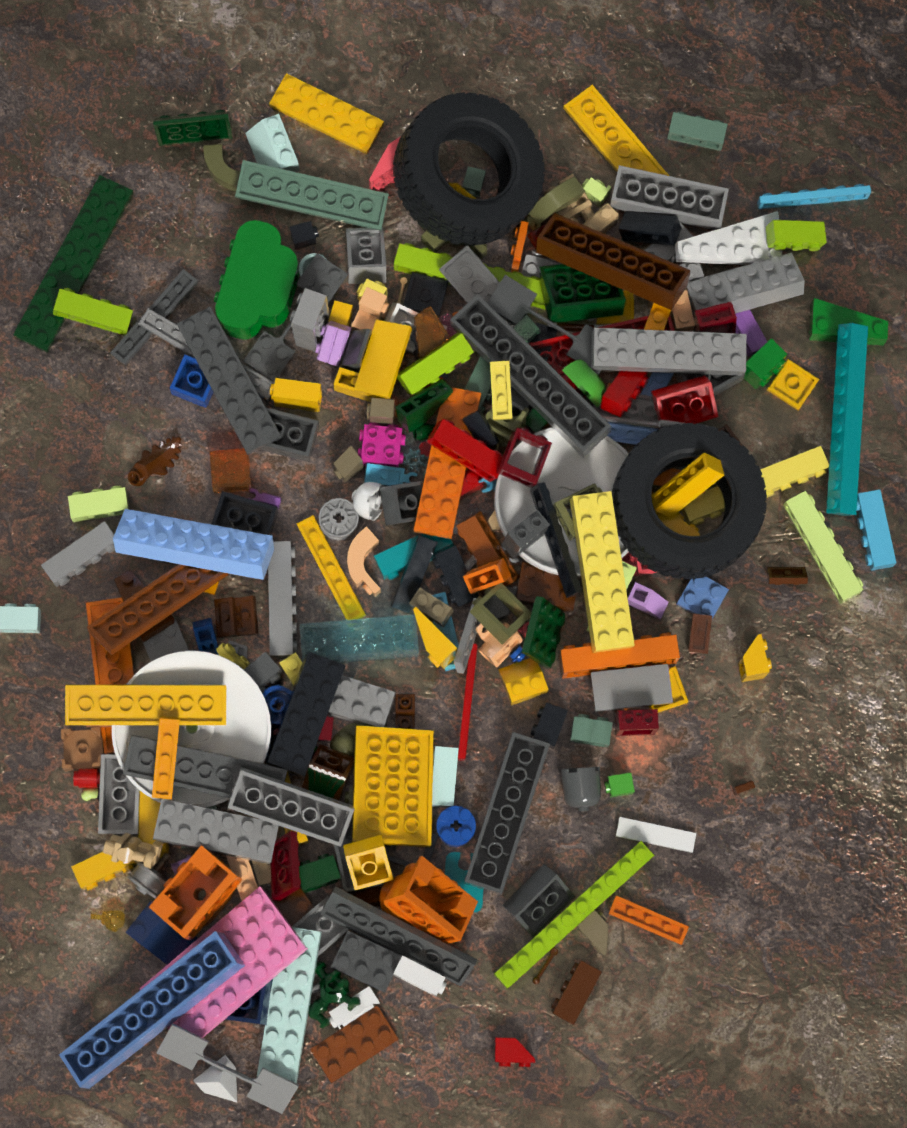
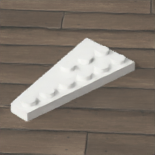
[675,211,782,265]

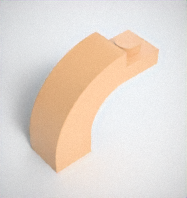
[347,526,381,597]

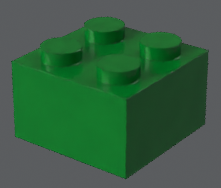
[744,338,787,389]

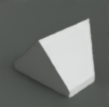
[194,1055,237,1102]

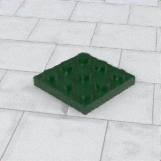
[522,596,565,668]

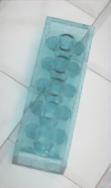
[300,615,419,663]

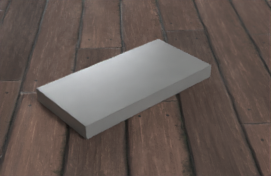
[590,664,673,712]

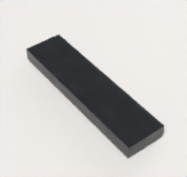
[391,535,438,613]

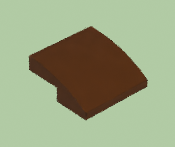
[214,595,258,638]

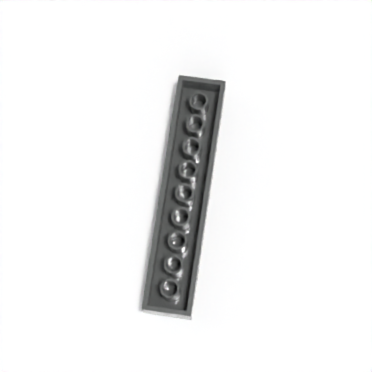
[450,294,611,458]

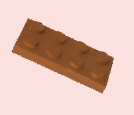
[310,1006,399,1084]

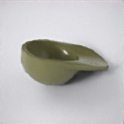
[330,723,363,757]

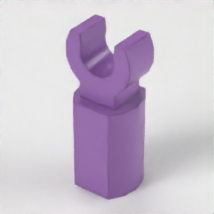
[248,488,281,509]

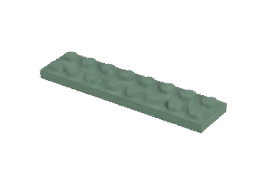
[235,160,389,230]

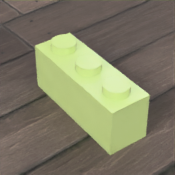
[68,486,130,522]

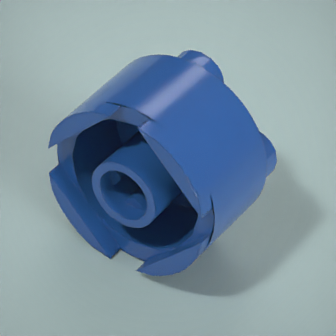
[263,685,292,728]
[436,806,476,848]

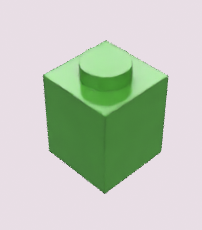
[604,773,635,798]

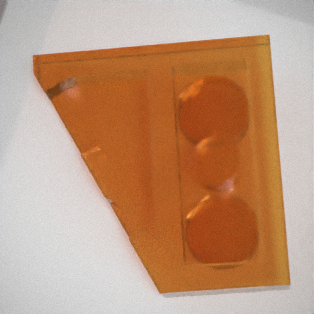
[414,306,451,359]

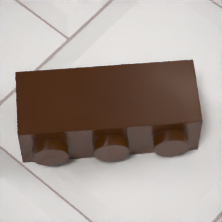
[551,960,602,1025]

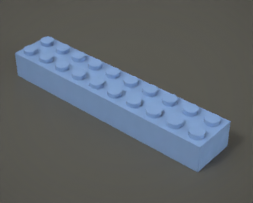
[59,931,245,1089]

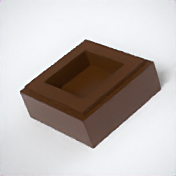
[733,780,755,796]

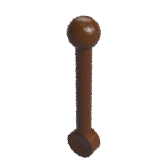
[532,948,558,984]

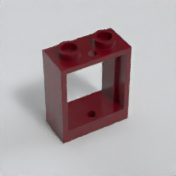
[694,302,737,333]
[497,427,552,488]
[615,709,659,737]

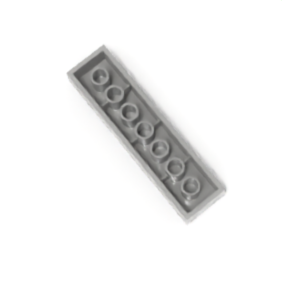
[591,328,747,376]

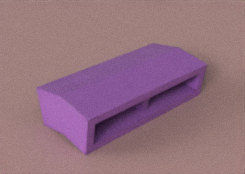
[736,310,767,357]

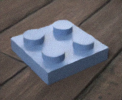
[676,577,729,619]

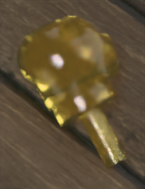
[91,910,125,932]

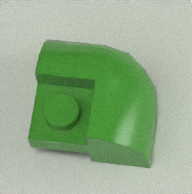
[562,360,606,407]

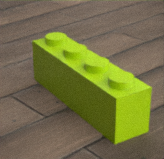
[53,288,133,336]
[397,333,474,395]

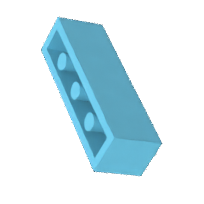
[857,490,896,571]

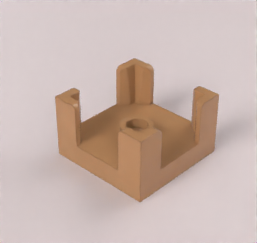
[61,727,104,771]

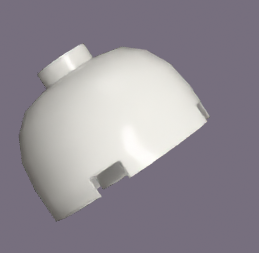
[352,482,385,521]

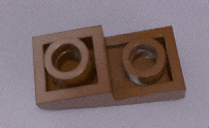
[395,694,415,729]

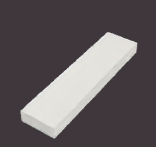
[615,817,696,853]

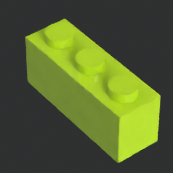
[765,220,827,251]

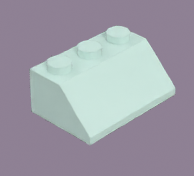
[245,114,299,172]

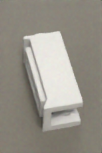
[328,986,380,1029]

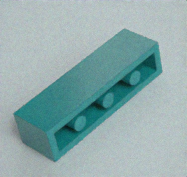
[374,534,453,580]

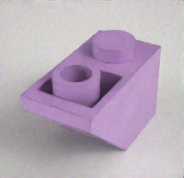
[628,582,668,620]

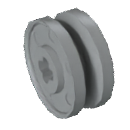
[318,498,359,541]

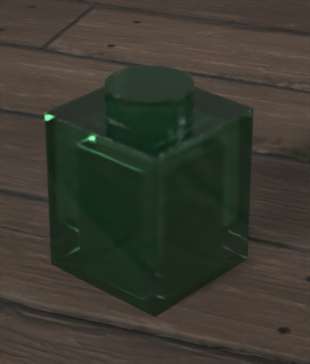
[513,315,540,343]

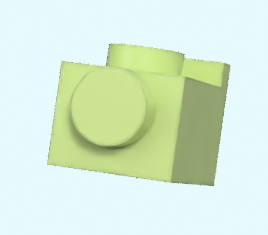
[582,177,611,208]

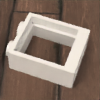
[393,955,447,997]

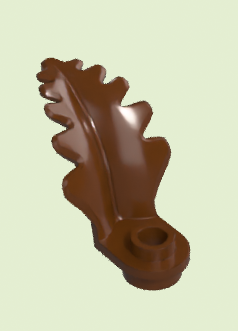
[128,436,182,486]

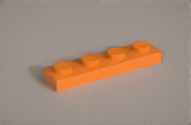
[608,895,689,945]

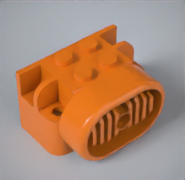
[149,845,242,940]
[379,856,478,944]

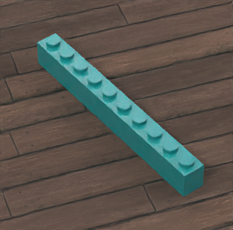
[826,323,868,516]

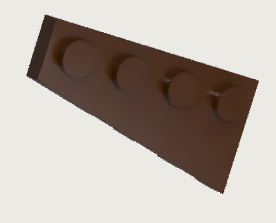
[114,570,175,643]

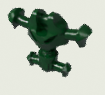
[308,961,361,1029]

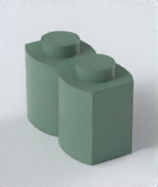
[570,714,613,747]

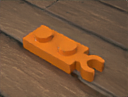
[511,221,529,273]

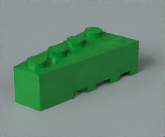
[809,298,888,346]

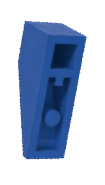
[192,618,219,655]

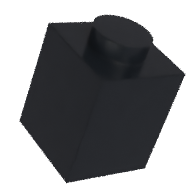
[289,221,319,250]

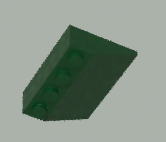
[153,110,233,146]
[539,264,626,323]

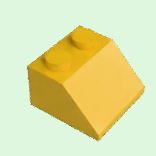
[498,658,548,706]

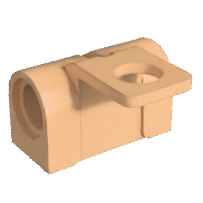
[476,622,523,668]

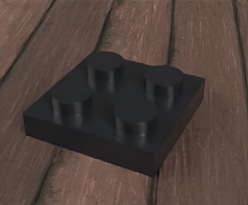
[403,272,448,318]

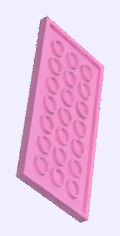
[139,886,308,1038]

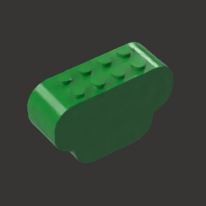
[214,220,300,340]

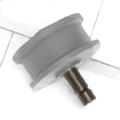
[125,853,171,899]

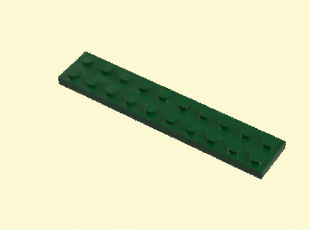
[13,175,134,353]

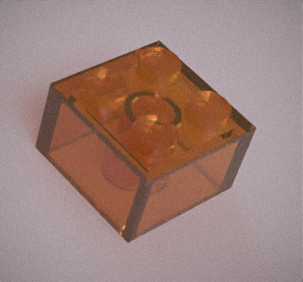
[210,448,252,493]

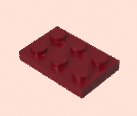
[270,831,301,901]

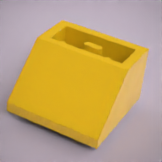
[738,634,772,682]

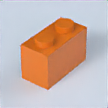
[463,558,511,594]

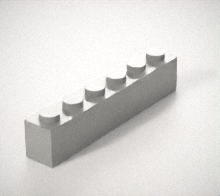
[268,541,298,659]

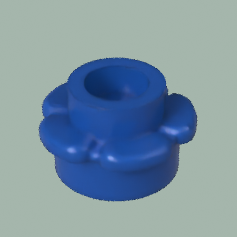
[509,645,526,662]

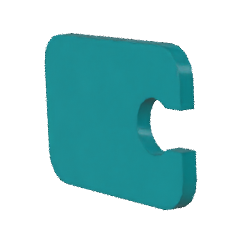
[445,852,483,913]

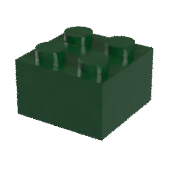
[299,853,342,893]

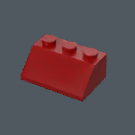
[651,375,719,424]

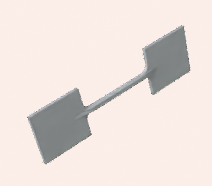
[156,1023,299,1114]

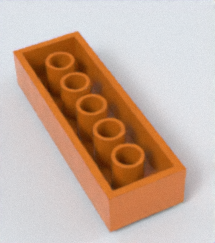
[558,632,680,679]

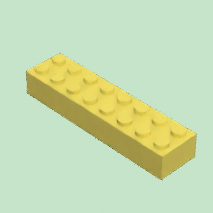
[570,491,635,653]

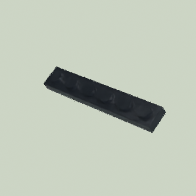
[530,482,582,598]

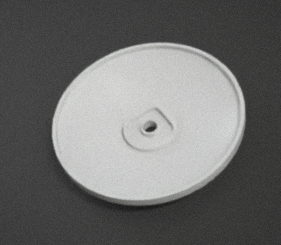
[494,427,628,576]
[112,650,271,808]

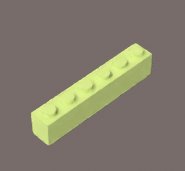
[783,491,863,604]

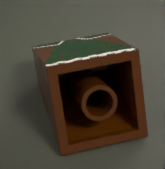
[302,744,354,801]

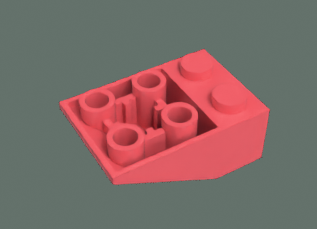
[369,136,401,192]

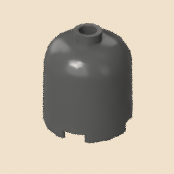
[561,767,601,811]

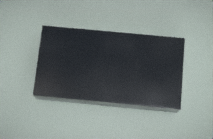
[462,409,499,448]

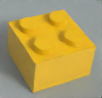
[343,834,394,890]

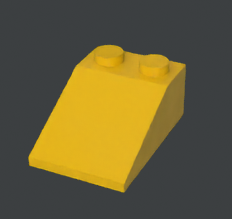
[413,607,457,669]

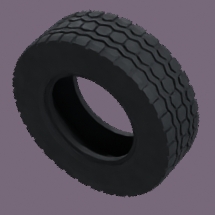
[393,92,545,246]
[612,423,767,579]

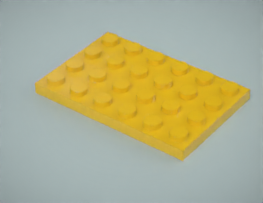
[352,726,434,847]

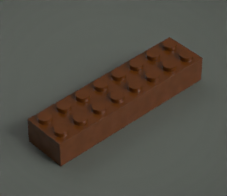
[536,213,690,310]

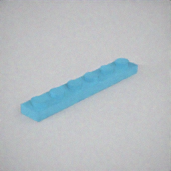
[757,184,871,210]

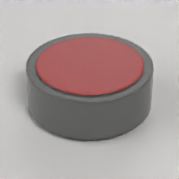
[417,440,431,460]

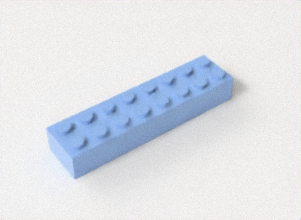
[113,509,274,580]

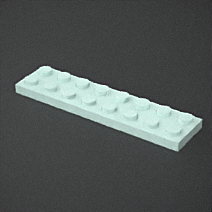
[256,927,322,1083]

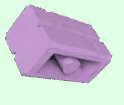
[315,321,351,366]

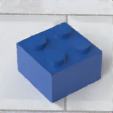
[169,354,213,408]

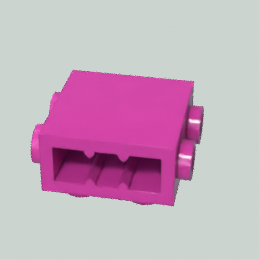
[358,423,406,468]

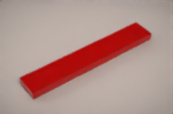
[458,644,478,761]

